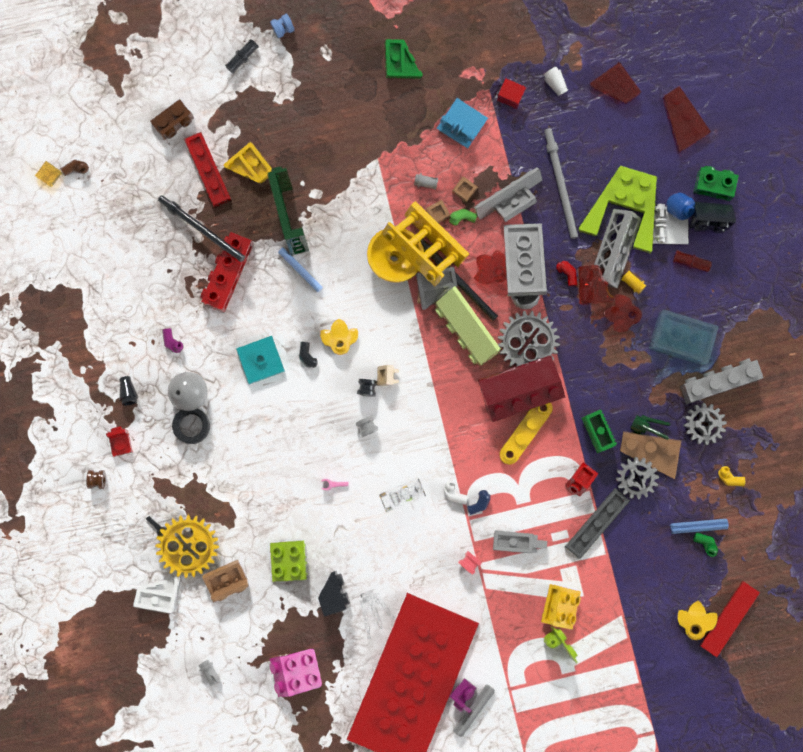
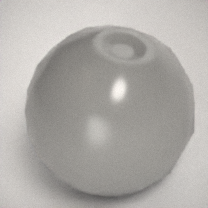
[168,372,208,411]

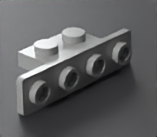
[474,168,542,222]

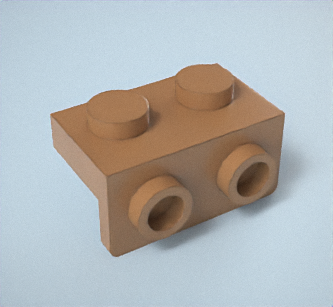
[202,559,249,602]

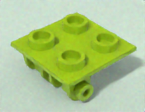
[270,540,308,582]
[544,626,578,663]

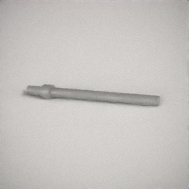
[544,128,578,239]

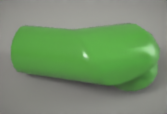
[449,209,477,225]

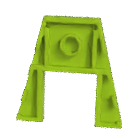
[579,166,657,254]

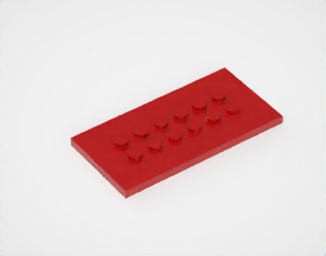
[346,592,479,752]

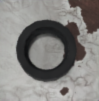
[172,409,210,444]

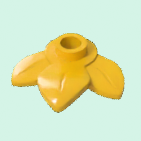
[320,319,358,355]
[678,601,718,640]

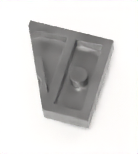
[416,267,457,310]

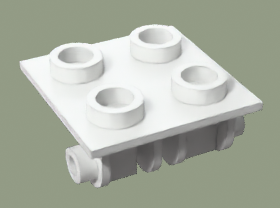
[653,204,688,245]

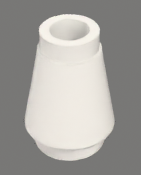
[543,67,568,96]

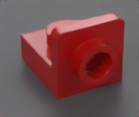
[106,427,133,457]
[565,462,598,497]

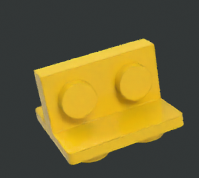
[541,584,581,630]

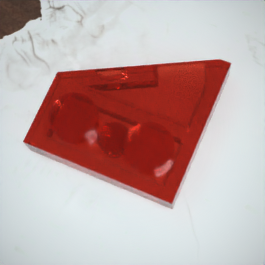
[579,265,614,305]

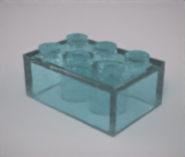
[649,309,719,366]

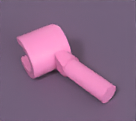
[321,479,349,491]

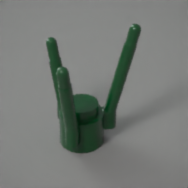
[630,415,670,440]

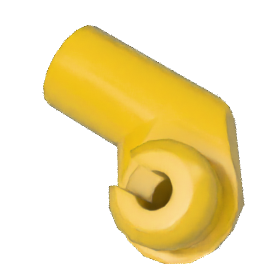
[718,466,745,486]

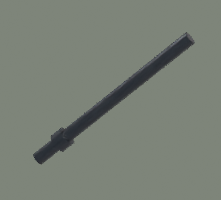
[158,195,245,262]
[420,239,498,321]

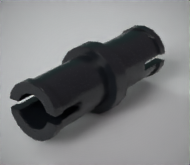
[225,39,259,74]

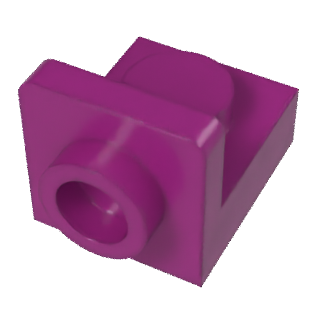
[450,678,477,713]

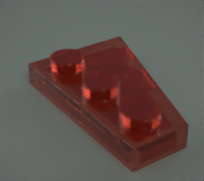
[663,86,711,153]

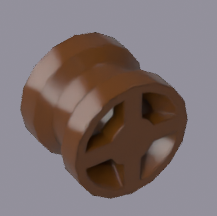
[86,470,106,489]

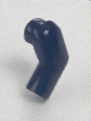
[467,490,491,515]

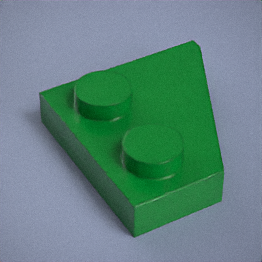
[385,39,422,79]

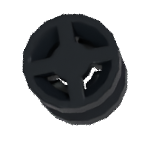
[357,379,377,397]

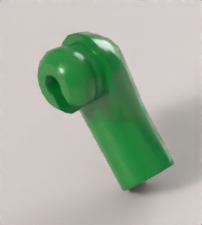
[693,532,718,557]

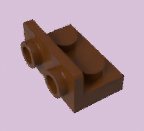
[150,99,194,140]

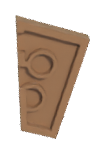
[620,431,681,479]

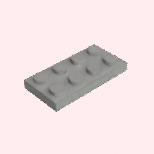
[504,224,547,296]

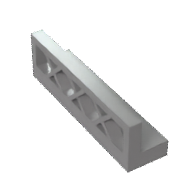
[589,209,641,289]

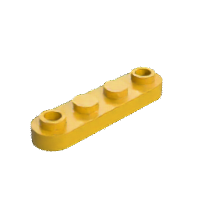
[499,403,553,465]

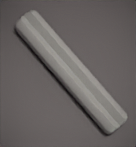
[453,684,495,737]

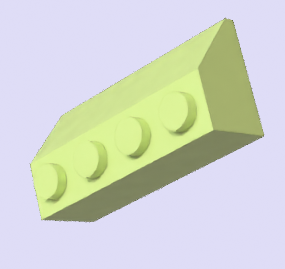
[435,286,500,367]

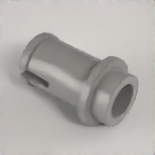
[414,173,438,190]
[198,659,221,686]

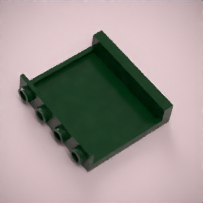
[267,167,309,256]

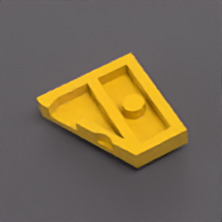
[223,142,272,184]

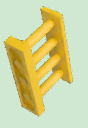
[381,201,469,287]

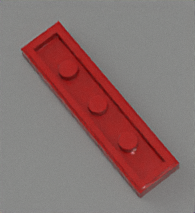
[184,132,231,208]
[699,581,760,657]

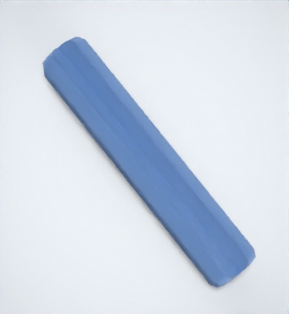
[670,519,729,534]

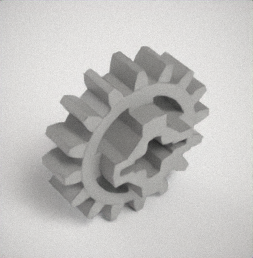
[683,403,727,445]
[616,457,659,499]

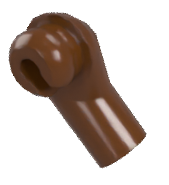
[60,160,89,176]

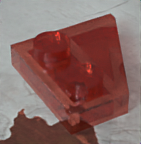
[590,62,641,104]

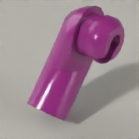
[162,328,184,353]

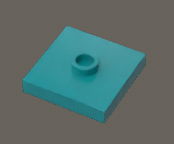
[236,336,285,385]

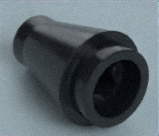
[119,376,138,406]

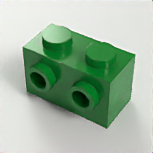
[693,166,739,201]

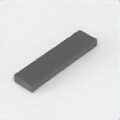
[564,488,630,559]

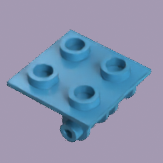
[436,98,488,149]

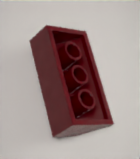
[478,355,565,422]

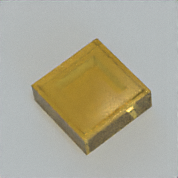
[35,161,62,188]

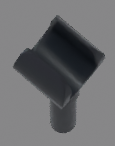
[146,516,167,536]

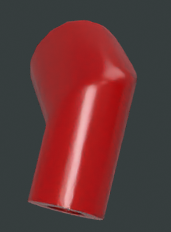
[556,261,577,287]

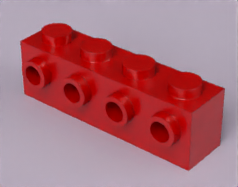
[200,232,254,313]

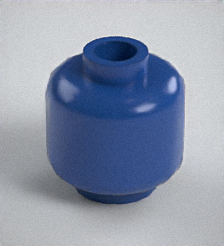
[666,192,695,221]

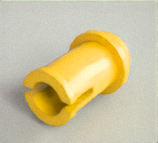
[621,271,646,294]

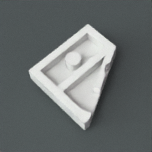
[133,576,181,614]

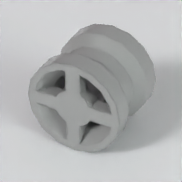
[355,415,379,437]

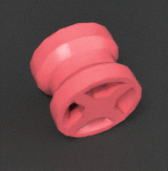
[458,551,482,575]

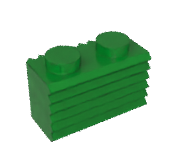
[581,410,617,453]

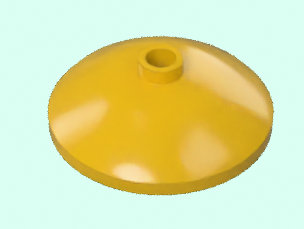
[367,229,424,283]

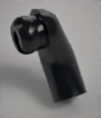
[299,341,318,368]

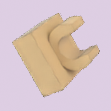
[377,365,399,386]

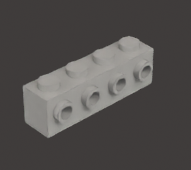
[680,358,764,405]

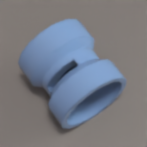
[270,13,295,39]

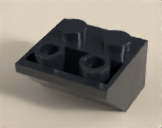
[689,202,736,233]
[318,570,350,617]

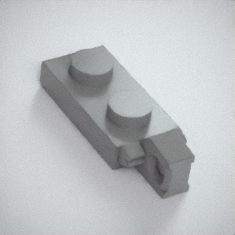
[493,530,548,553]

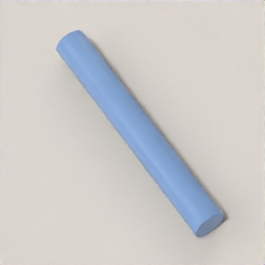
[278,247,323,293]

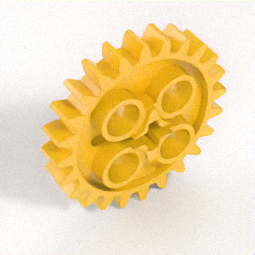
[155,514,219,578]

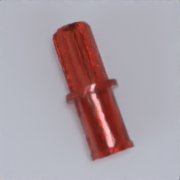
[673,250,712,272]

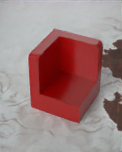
[497,78,526,109]

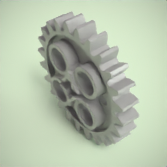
[497,311,560,367]

